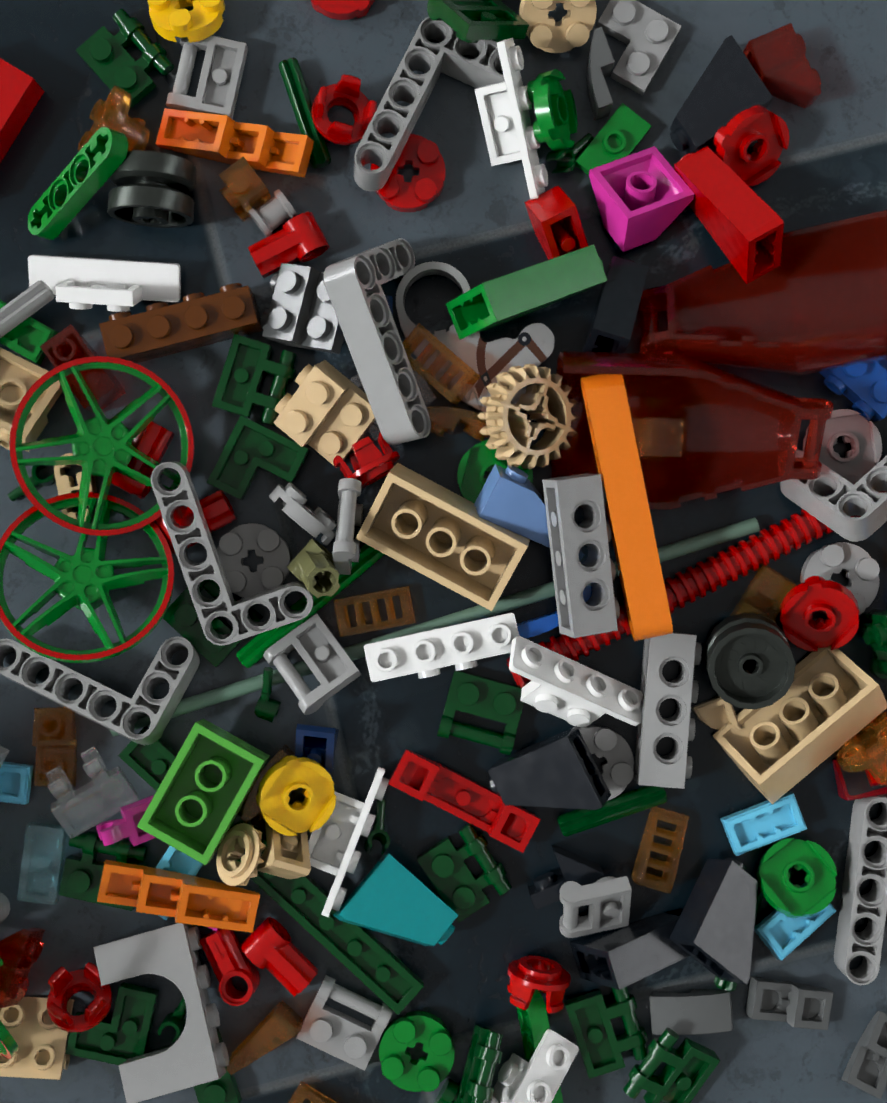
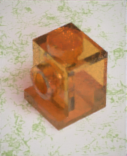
[219,157,271,222]

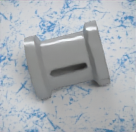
[248,189,297,237]

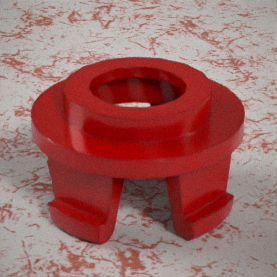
[311,74,377,145]
[333,433,400,489]
[507,955,571,1014]
[47,962,112,1032]

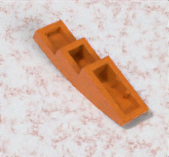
[156,108,314,178]
[97,860,260,933]

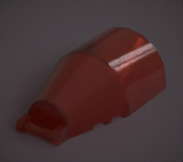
[639,210,887,375]
[551,351,833,510]

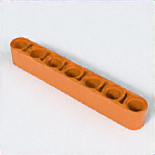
[580,369,673,641]

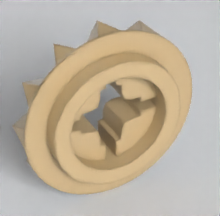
[216,823,266,887]

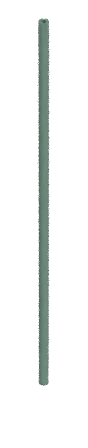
[110,517,760,737]

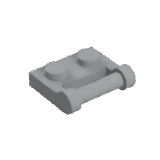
[166,35,248,119]
[332,478,363,575]
[263,613,361,715]
[559,876,632,938]
[296,975,393,1071]

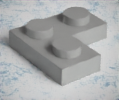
[596,0,681,96]

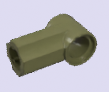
[287,538,340,598]

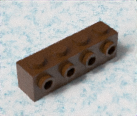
[99,283,264,363]

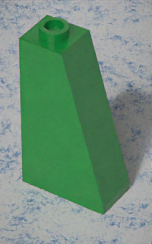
[446,244,608,340]

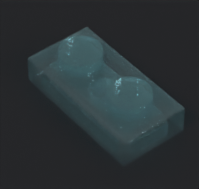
[17,822,68,905]

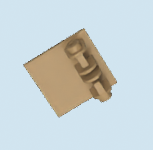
[0,995,74,1080]

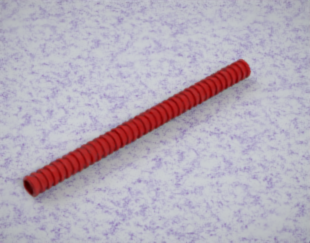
[506,483,887,689]

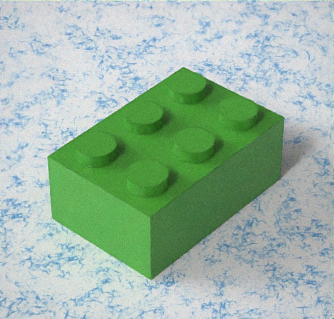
[137,718,270,865]

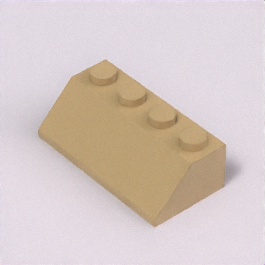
[712,646,887,804]

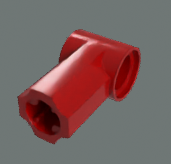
[248,212,329,278]
[111,422,175,499]
[155,490,237,555]
[241,916,318,997]
[199,928,260,1006]

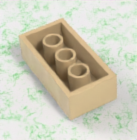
[355,462,530,611]

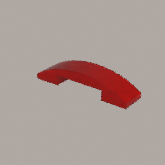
[388,749,541,853]

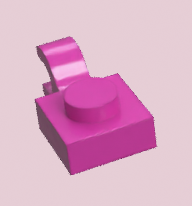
[96,795,156,846]

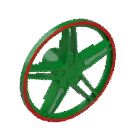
[9,356,194,536]
[0,492,174,663]

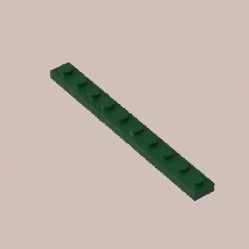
[118,726,424,1015]

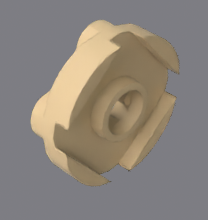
[519,0,597,53]

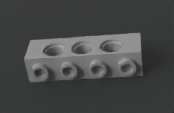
[542,473,620,638]
[633,632,702,789]

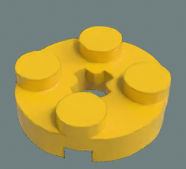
[147,0,225,43]
[256,755,336,836]

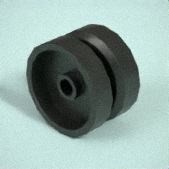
[107,150,196,228]
[705,613,796,710]

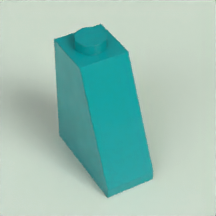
[334,854,458,946]

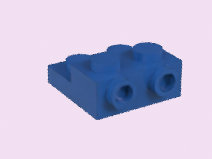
[819,315,887,422]

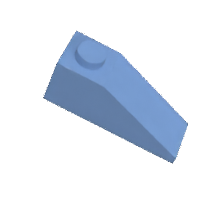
[474,464,584,561]

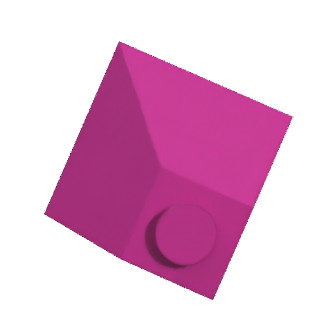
[589,146,695,252]

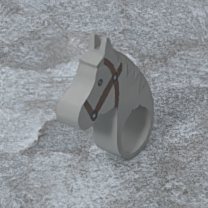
[396,262,555,428]

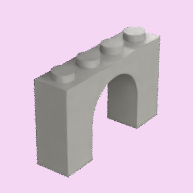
[93,923,229,1103]

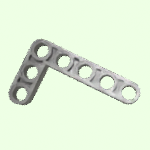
[354,17,521,192]
[324,238,431,446]
[778,450,887,542]
[150,461,313,646]
[0,636,200,745]
[834,794,887,985]

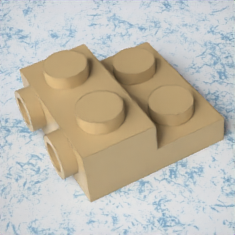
[0,347,63,452]
[273,360,376,466]

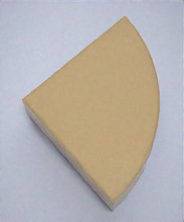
[691,696,742,732]

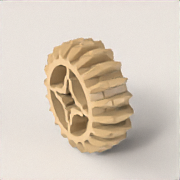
[477,364,580,469]

